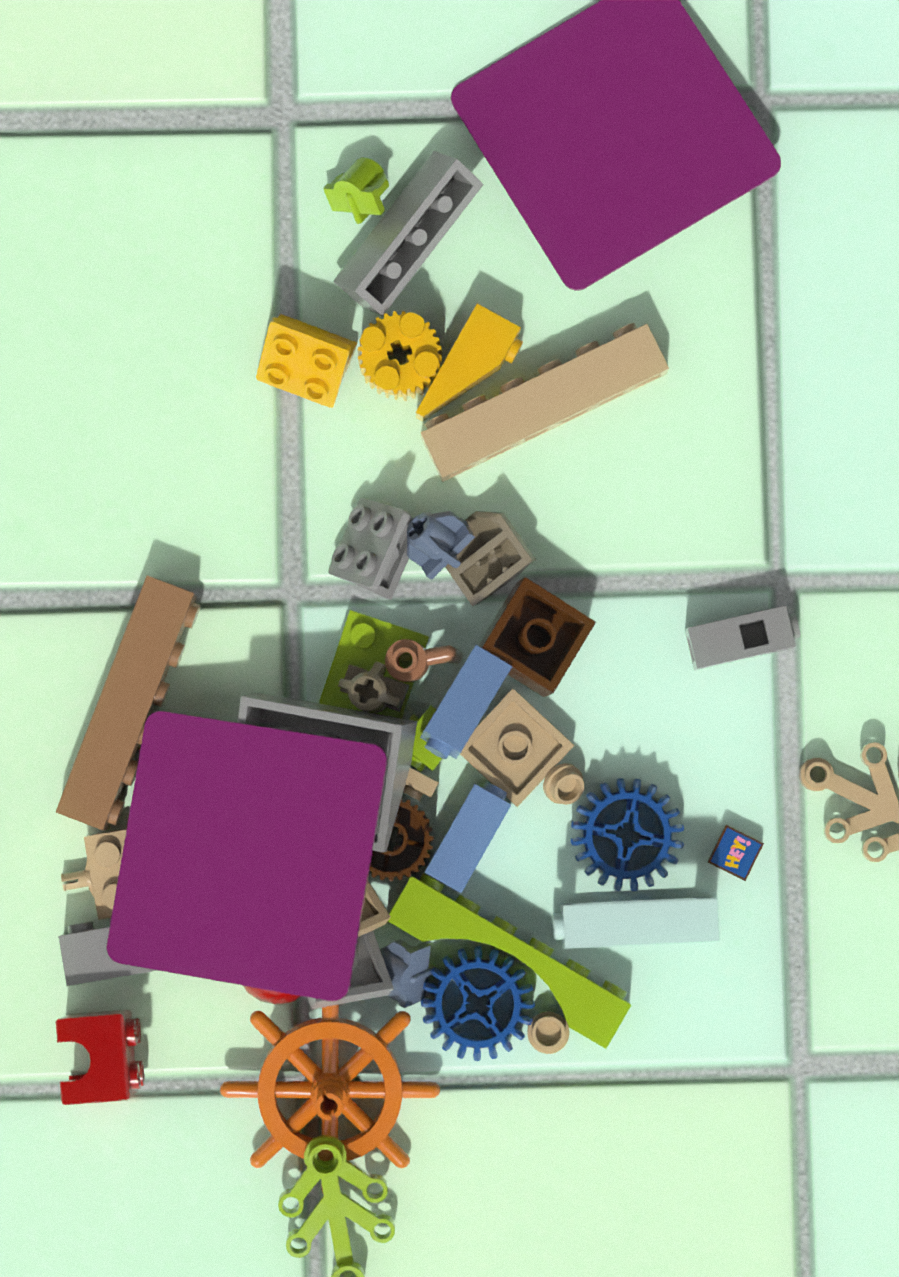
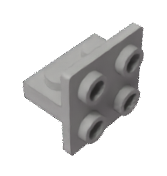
[328,497,413,600]

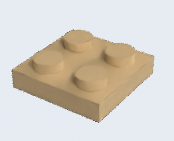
[460,688,575,807]

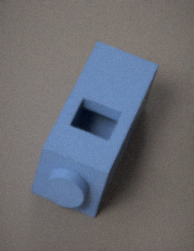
[420,645,512,759]
[425,781,511,893]

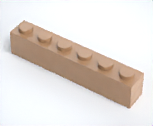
[55,575,201,831]

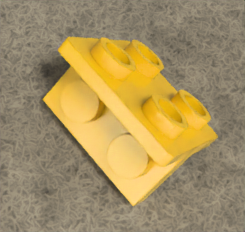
[256,314,357,408]

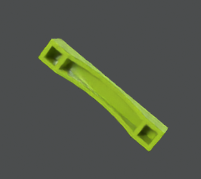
[388,873,632,1049]

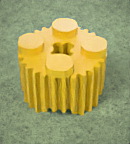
[358,311,442,401]

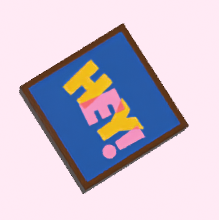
[707,825,764,881]

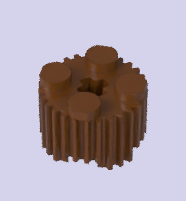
[369,797,434,881]

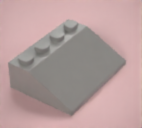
[237,692,417,852]

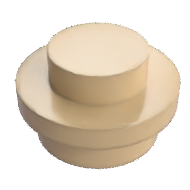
[543,763,584,805]
[527,1011,569,1054]

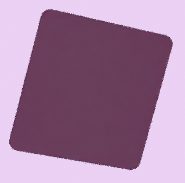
[451,0,781,291]
[107,711,387,1001]

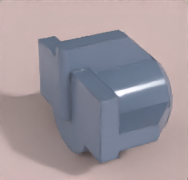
[406,511,475,580]
[380,939,437,1008]

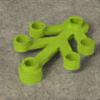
[278,1135,395,1277]

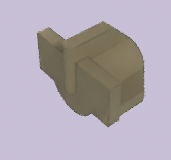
[338,661,409,714]

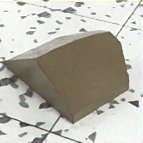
[445,511,536,607]

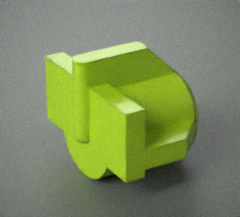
[323,157,389,224]

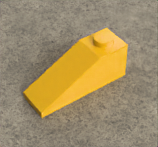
[415,303,524,422]

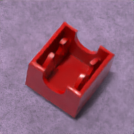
[55,1009,145,1105]

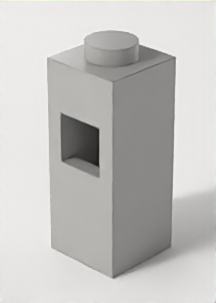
[685,605,800,671]

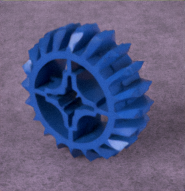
[570,778,684,892]
[421,946,535,1061]

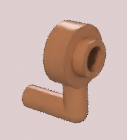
[385,639,463,683]

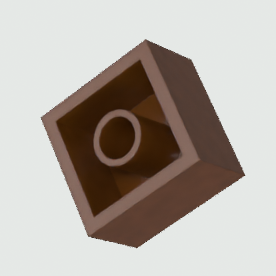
[478,577,596,697]

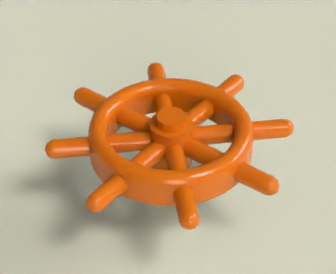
[220,1004,440,1195]

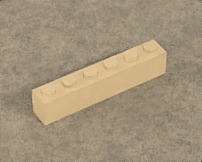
[420,323,669,482]

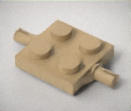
[61,828,127,920]

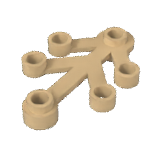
[799,742,899,862]

